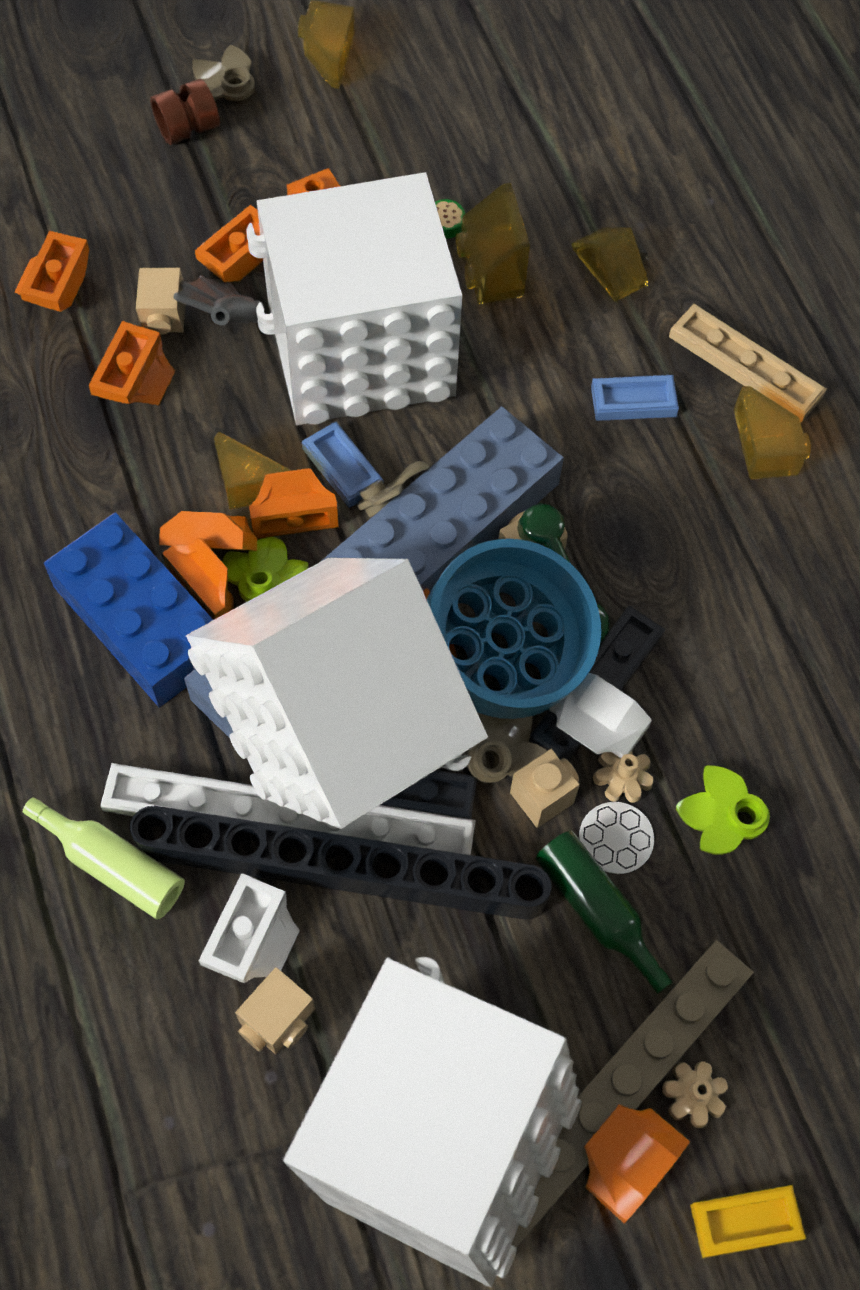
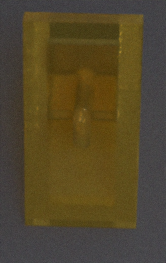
[571,227,648,302]
[214,432,290,510]

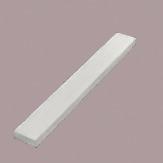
[101,763,476,855]

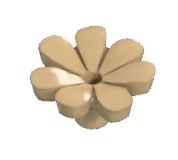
[593,751,653,803]
[662,1061,728,1128]

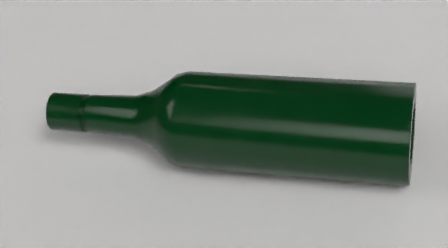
[535,830,673,994]

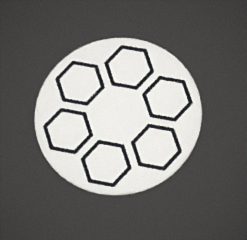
[579,802,654,874]

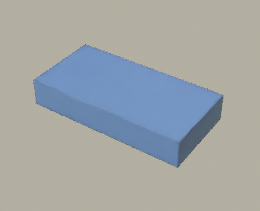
[591,375,679,421]
[302,422,384,508]

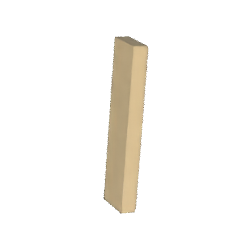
[669,304,827,423]

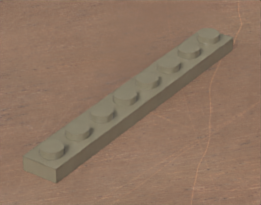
[511,940,754,1248]

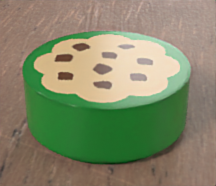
[435,199,465,239]

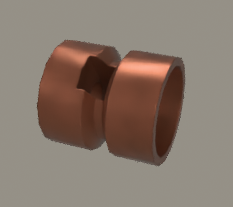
[150,78,220,145]

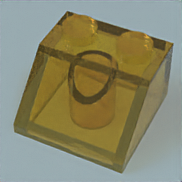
[456,182,530,304]

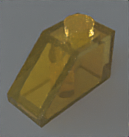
[298,0,355,89]
[734,386,811,479]

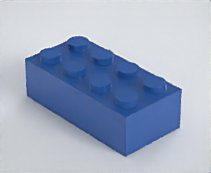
[44,512,213,708]

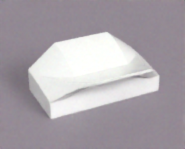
[549,673,652,758]
[199,873,300,983]

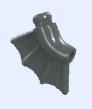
[173,276,264,325]

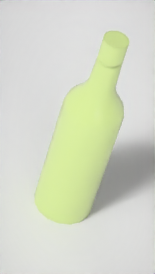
[23,797,185,919]

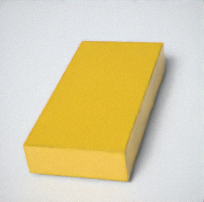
[690,1185,806,1258]

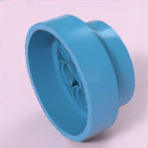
[426,539,601,719]

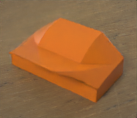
[195,204,263,283]
[15,231,90,312]
[89,321,175,405]
[249,468,339,539]
[159,511,257,551]
[162,538,234,620]
[584,1104,690,1223]

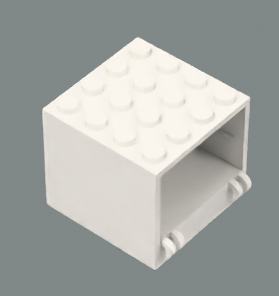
[247,172,462,425]
[186,558,488,829]
[283,957,582,1287]

